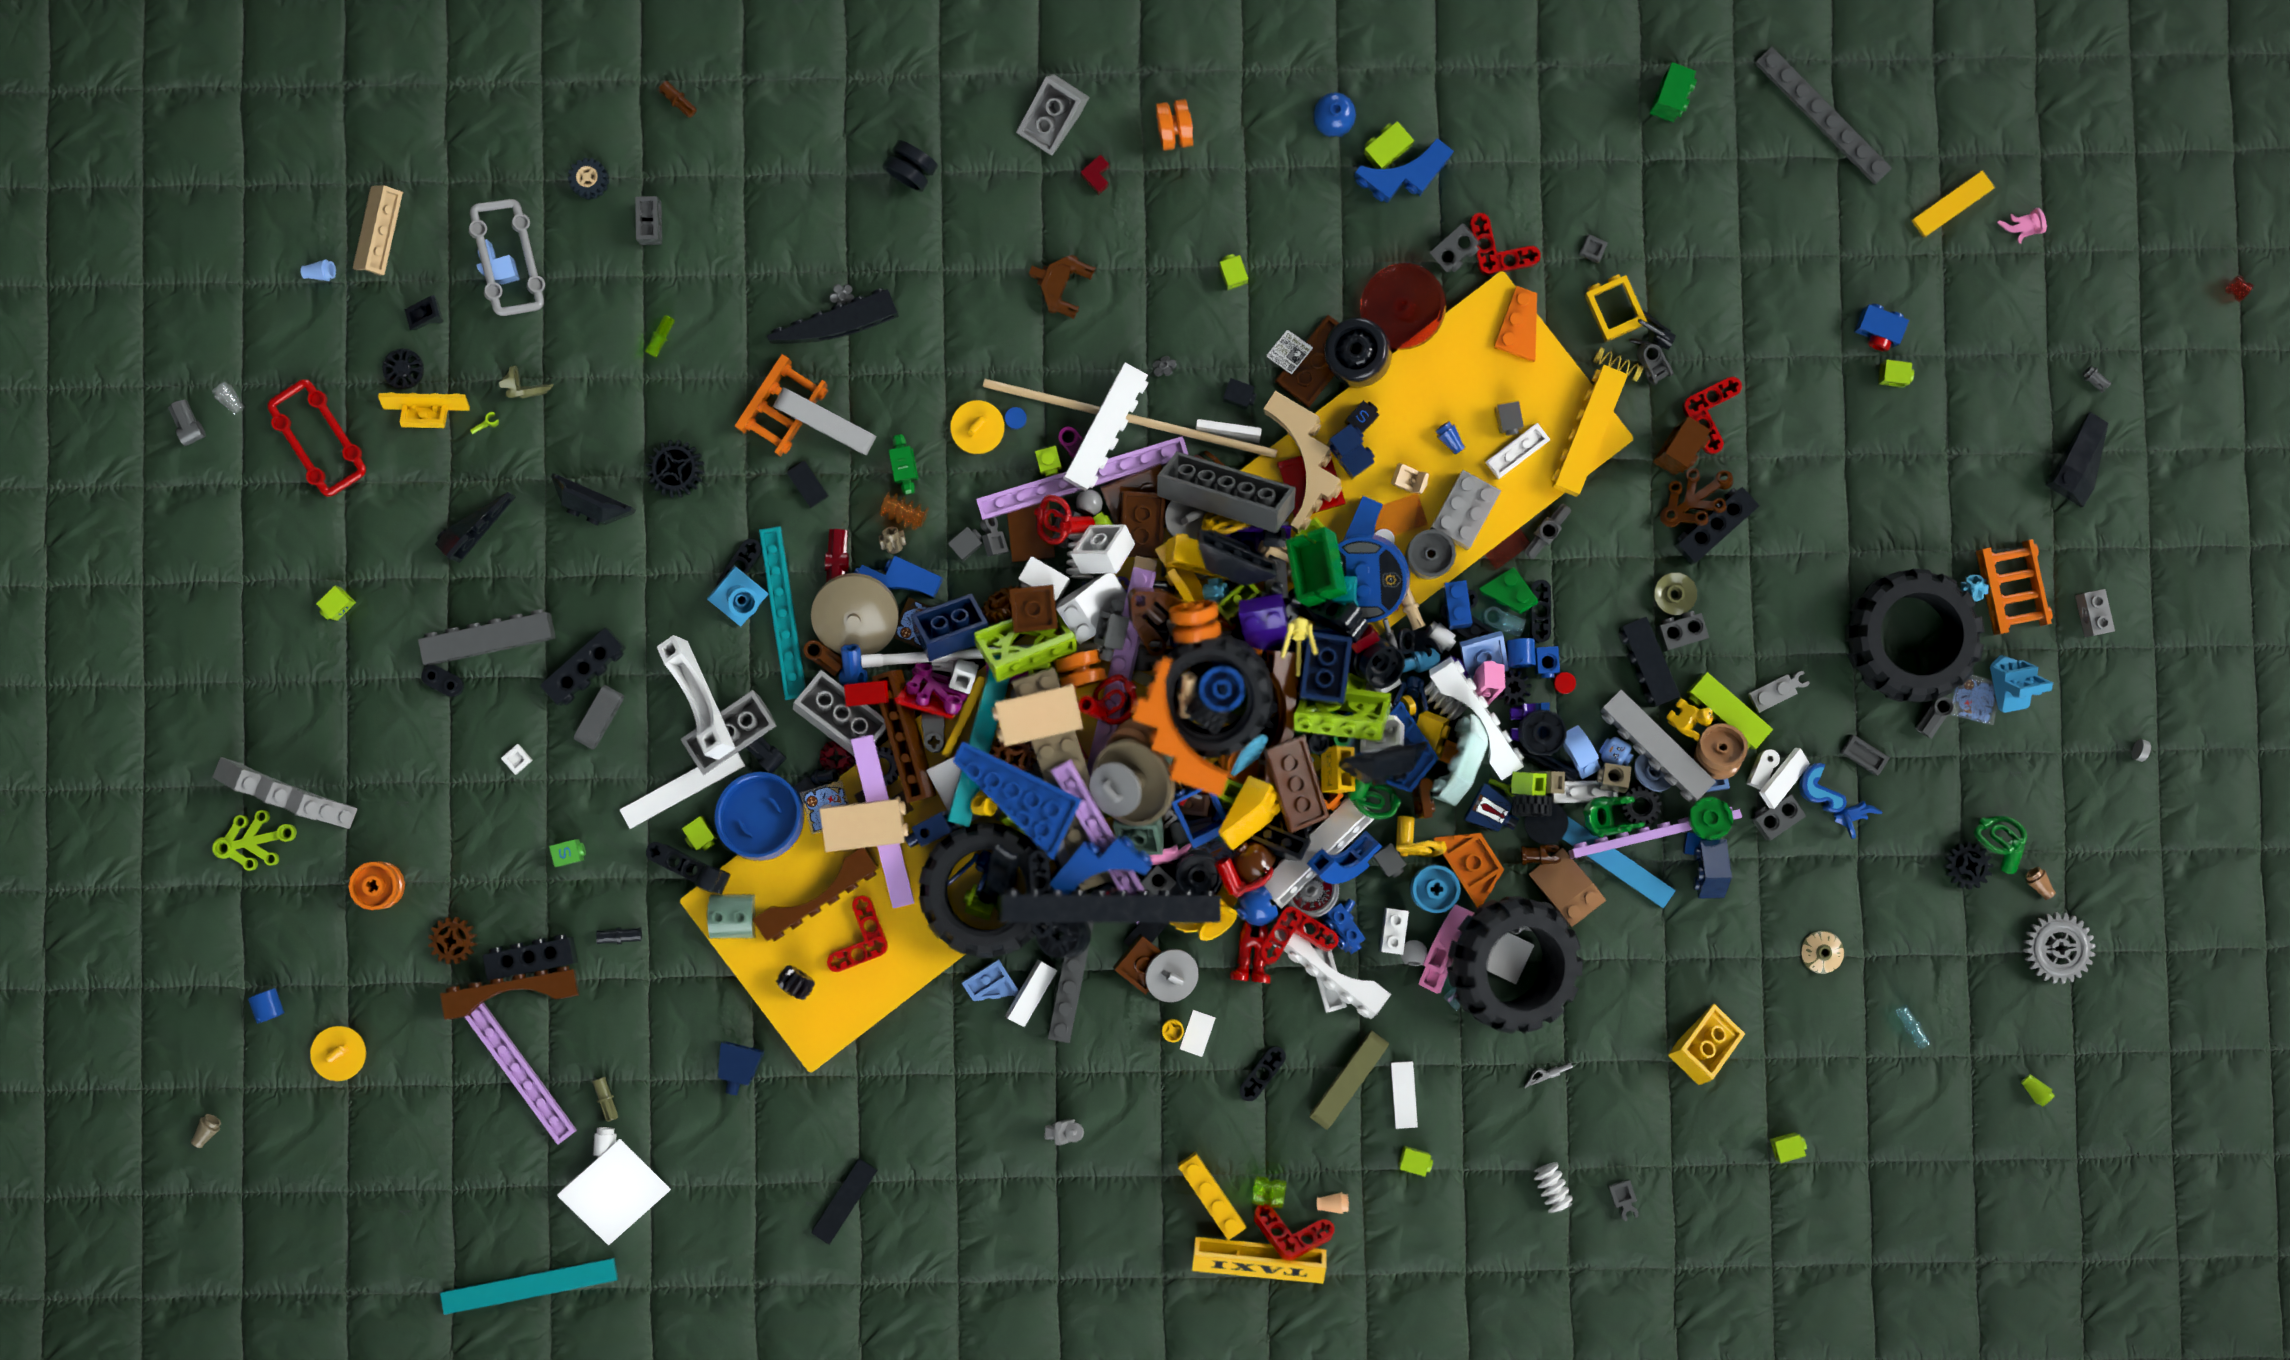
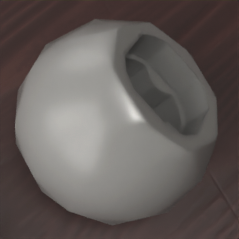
[1076,489,1103,516]
[1400,940,1428,966]

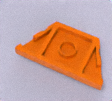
[1433,833,1504,908]

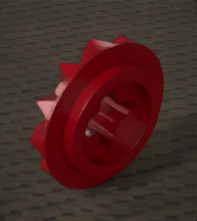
[819,741,854,775]

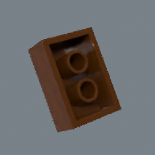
[1653,416,1711,476]

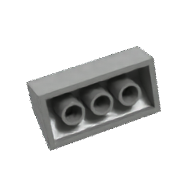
[680,690,776,775]

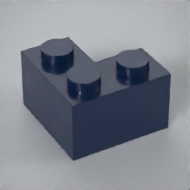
[1327,424,1375,479]
[1693,839,1732,898]

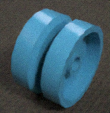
[1409,865,1461,913]

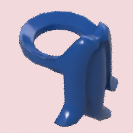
[1834,801,1883,839]

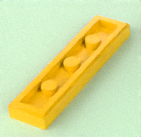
[1911,170,1995,238]
[942,676,986,758]

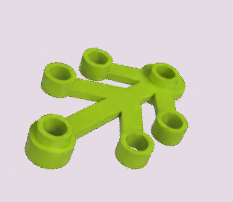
[212,810,297,871]

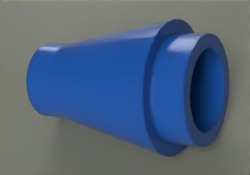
[1435,421,1465,454]

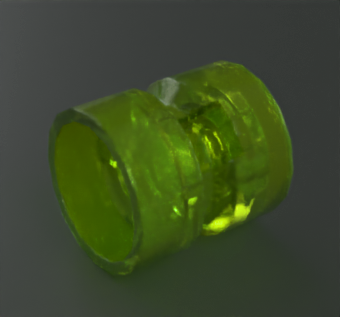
[1251,1175,1287,1209]

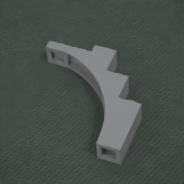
[213,757,357,829]

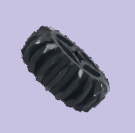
[646,440,705,498]

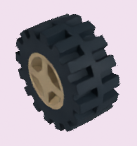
[568,158,609,199]

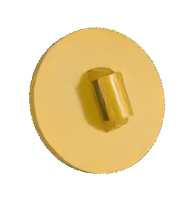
[951,400,1005,454]
[310,1026,366,1081]

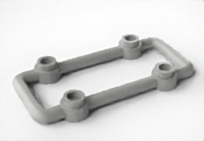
[469,199,545,316]

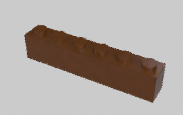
[872,670,937,803]

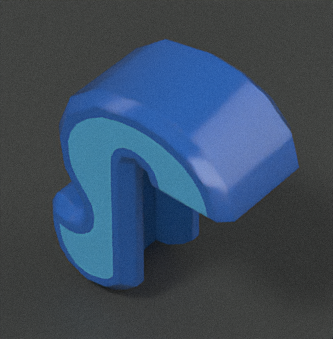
[1798,763,1847,813]

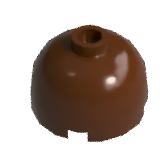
[1232,841,1276,883]

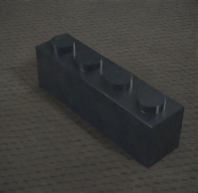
[1618,616,1681,707]

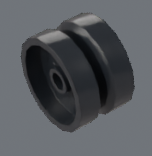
[882,140,938,192]

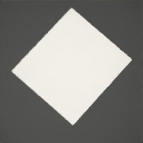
[557,1139,671,1245]

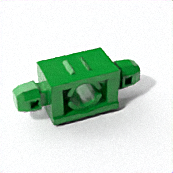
[889,434,919,495]

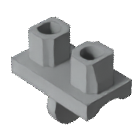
[1045,1119,1084,1145]

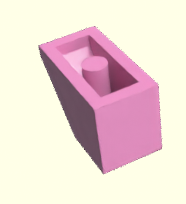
[1473,661,1505,705]

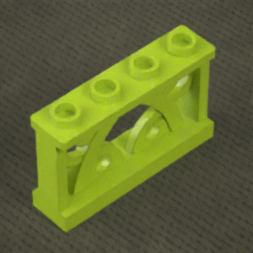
[974,610,1077,682]
[1294,688,1391,741]

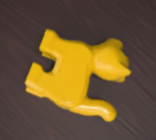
[1666,698,1713,741]

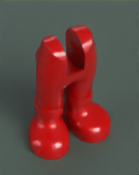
[1230,920,1271,983]

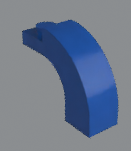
[1306,831,1382,884]

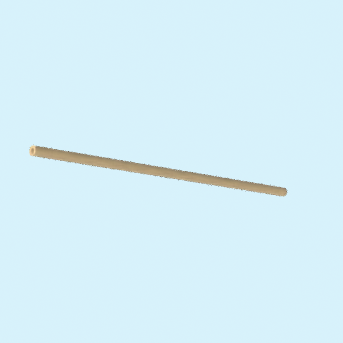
[983,379,1277,458]

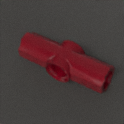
[825,529,849,583]

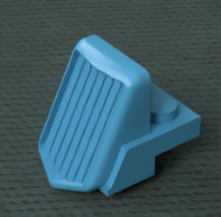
[1990,655,2053,713]

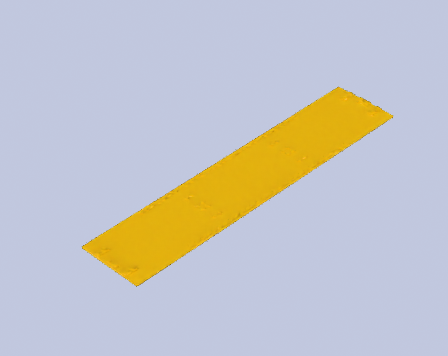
[680,271,1633,1072]

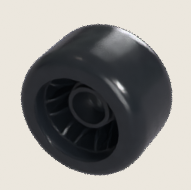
[1324,318,1392,387]

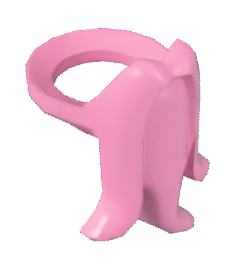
[1997,208,2047,244]
[1149,843,1191,865]

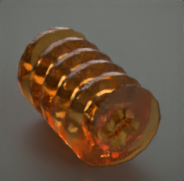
[880,491,929,531]

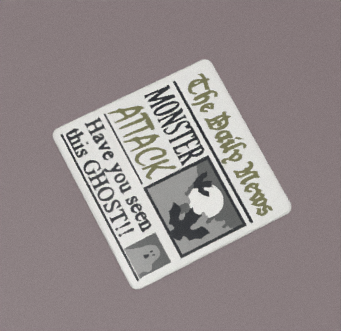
[1267,330,1313,374]

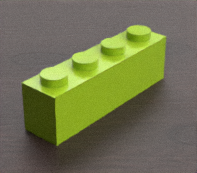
[1686,672,1773,750]

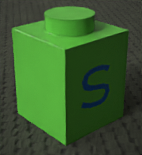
[549,839,586,867]

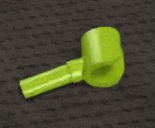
[470,412,499,434]
[1488,778,1515,797]

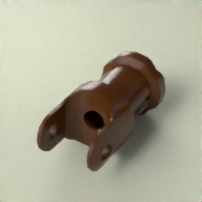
[1521,845,1561,865]

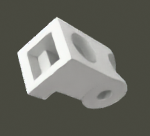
[1746,749,1780,790]

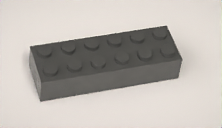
[1157,451,1295,533]

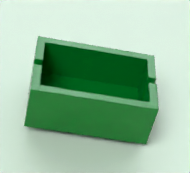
[1286,526,1347,607]

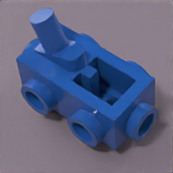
[1321,899,1365,954]

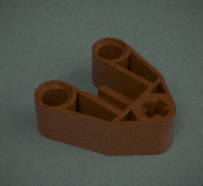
[1127,587,1188,656]

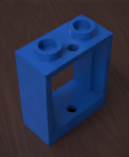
[1171,787,1227,849]

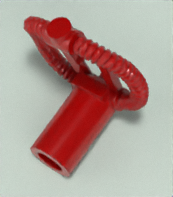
[1034,494,1095,545]
[1078,674,1138,725]
[1214,857,1274,898]

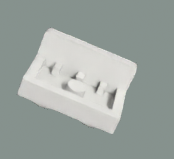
[1360,715,1405,754]

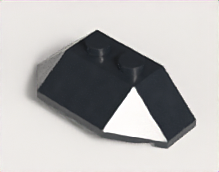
[551,473,636,526]
[1197,530,1277,586]
[1338,741,1427,786]
[1246,809,1311,861]

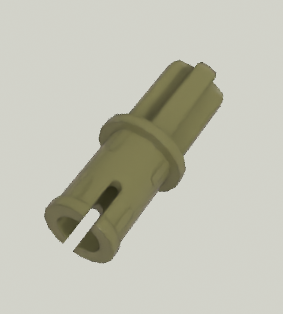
[592,1077,618,1122]

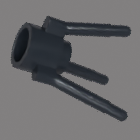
[1629,309,1676,350]

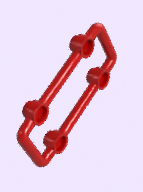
[267,379,366,497]

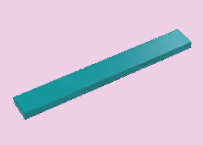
[759,526,806,700]
[947,655,1010,827]
[440,1258,618,1315]

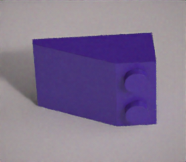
[1239,594,1294,657]

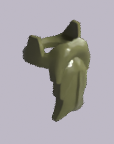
[499,365,554,398]

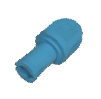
[1403,648,1440,673]

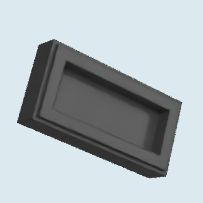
[1840,734,1890,776]

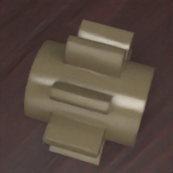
[878,527,906,554]

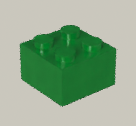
[1649,62,1697,122]

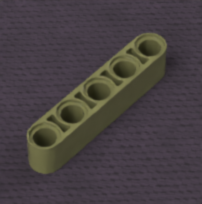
[1309,1030,1389,1130]

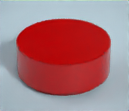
[1868,335,1891,352]
[1553,672,1576,694]

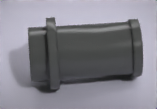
[2082,366,2111,393]

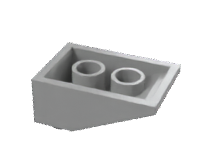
[1016,74,1090,155]
[1056,573,1127,645]

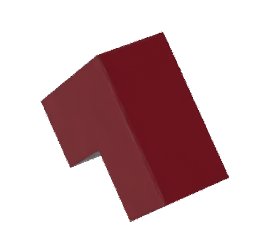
[1081,154,1110,195]
[1351,623,1380,654]

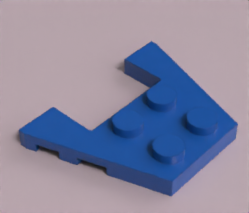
[1356,701,1439,793]

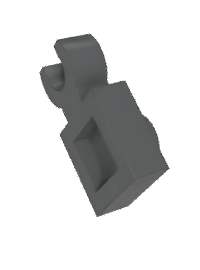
[980,517,1009,557]
[1608,1179,1639,1221]

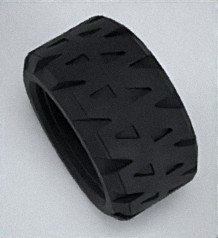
[1153,633,1273,758]

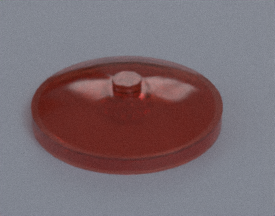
[1360,263,1446,350]

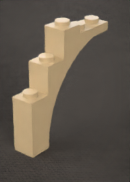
[1264,391,1342,534]

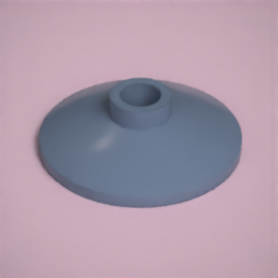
[1634,754,1671,792]

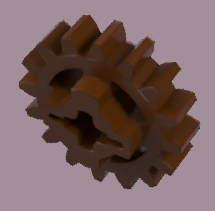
[981,585,1019,623]
[988,738,1036,772]
[428,917,477,964]

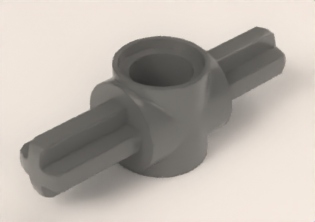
[1524,504,1571,559]

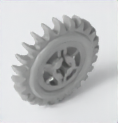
[2023,912,2096,984]

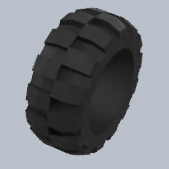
[1845,569,1985,703]
[1447,897,1583,1034]

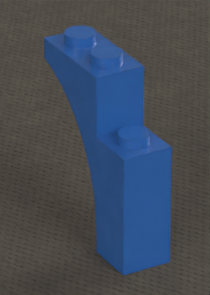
[1354,138,1454,203]
[1343,496,1383,540]
[854,556,943,599]
[1050,835,1153,894]

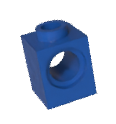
[1535,646,1560,678]

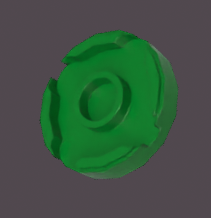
[1688,796,1733,841]

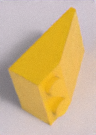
[1218,776,1281,850]
[1668,1004,1745,1085]

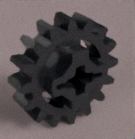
[1943,842,1994,890]

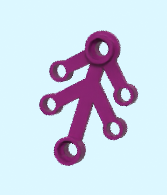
[906,663,968,714]

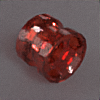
[2225,274,2254,302]

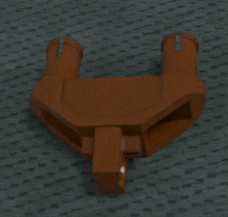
[1029,255,1096,319]

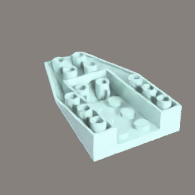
[1430,714,1488,806]

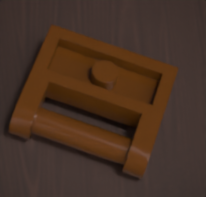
[1412,778,1435,818]

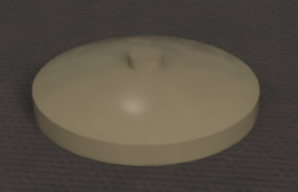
[811,573,899,655]
[1092,739,1175,826]

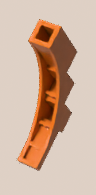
[1131,656,1230,796]

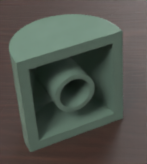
[1113,817,1164,855]
[707,894,755,938]

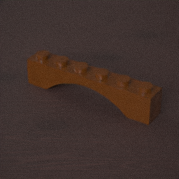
[1257,650,1299,783]
[752,847,879,942]
[440,966,579,1020]

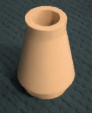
[1317,1192,1349,1214]

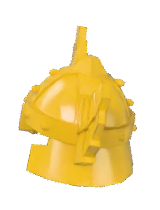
[1169,883,1238,941]

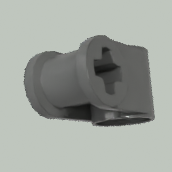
[1637,343,1673,386]
[922,712,945,753]

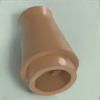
[2025,867,2056,900]

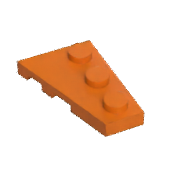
[1494,286,1537,362]

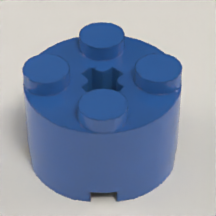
[1197,667,1244,712]

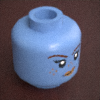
[1599,737,1633,766]

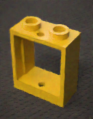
[1585,274,1647,343]

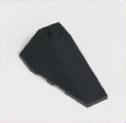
[2045,412,2109,507]
[435,492,516,563]

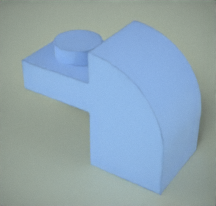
[476,239,520,284]
[1563,725,1601,779]

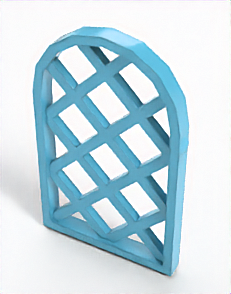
[1231,735,1268,777]

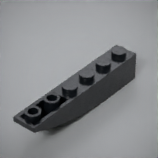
[767,288,899,344]

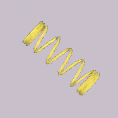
[1594,347,1643,382]

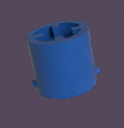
[1506,638,1537,668]
[248,989,285,1024]

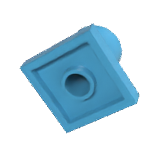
[707,565,769,627]

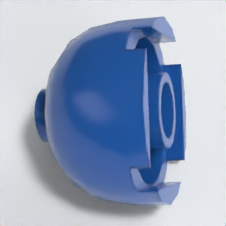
[1313,92,1356,137]
[1237,885,1278,926]

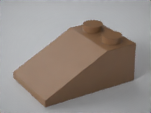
[1528,848,1606,927]

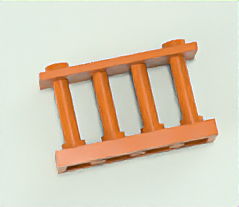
[735,354,828,457]
[1976,539,2053,635]

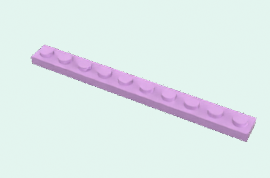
[976,436,1188,520]
[1087,567,1156,778]

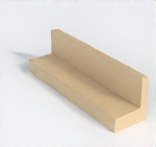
[353,185,403,275]

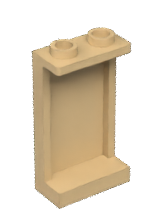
[992,683,1083,746]
[820,796,909,852]

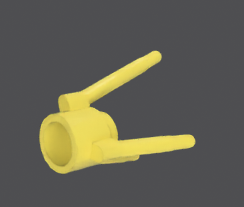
[1281,618,1317,676]

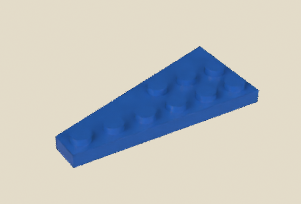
[953,741,1082,860]

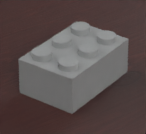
[1429,470,1501,550]

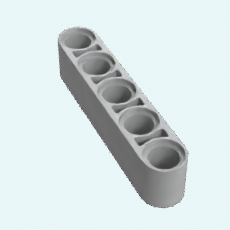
[773,387,876,456]

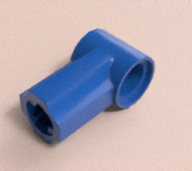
[839,644,868,685]

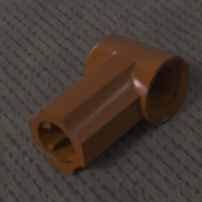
[804,640,843,676]

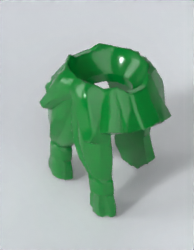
[1583,796,1645,837]

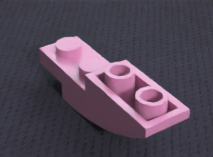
[1418,904,1475,994]

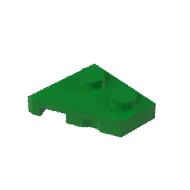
[1479,567,1538,614]

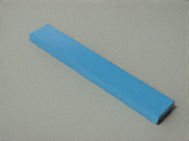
[1562,816,1676,908]

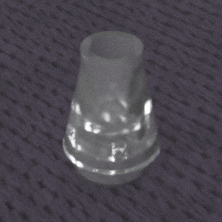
[212,381,244,414]

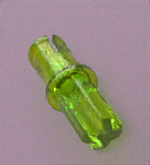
[645,315,675,358]

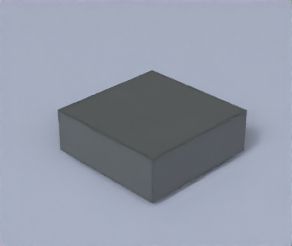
[1579,234,1608,263]

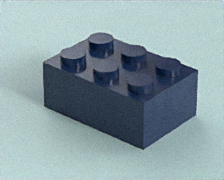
[911,593,988,662]
[1297,632,1352,706]

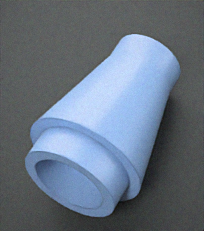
[301,259,336,281]

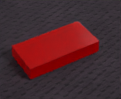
[844,681,889,707]

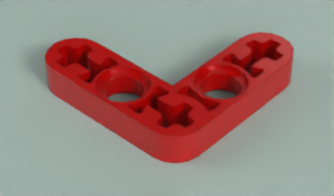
[1470,213,1541,275]
[1682,377,1742,455]
[827,895,888,972]
[1259,907,1339,964]
[1253,1204,1335,1261]

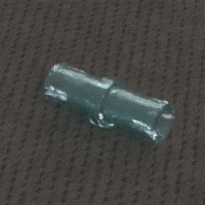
[1895,1005,1931,1049]

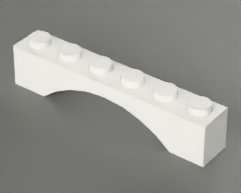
[657,635,735,760]
[1429,657,1524,780]
[1271,914,1391,1019]

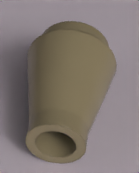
[191,1114,221,1148]

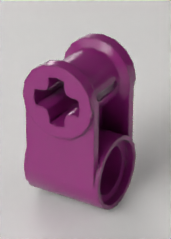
[1058,427,1083,460]

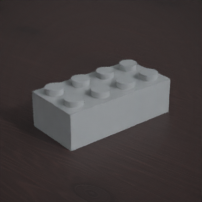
[793,670,887,757]

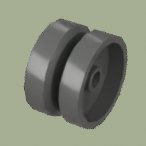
[1405,529,1456,580]

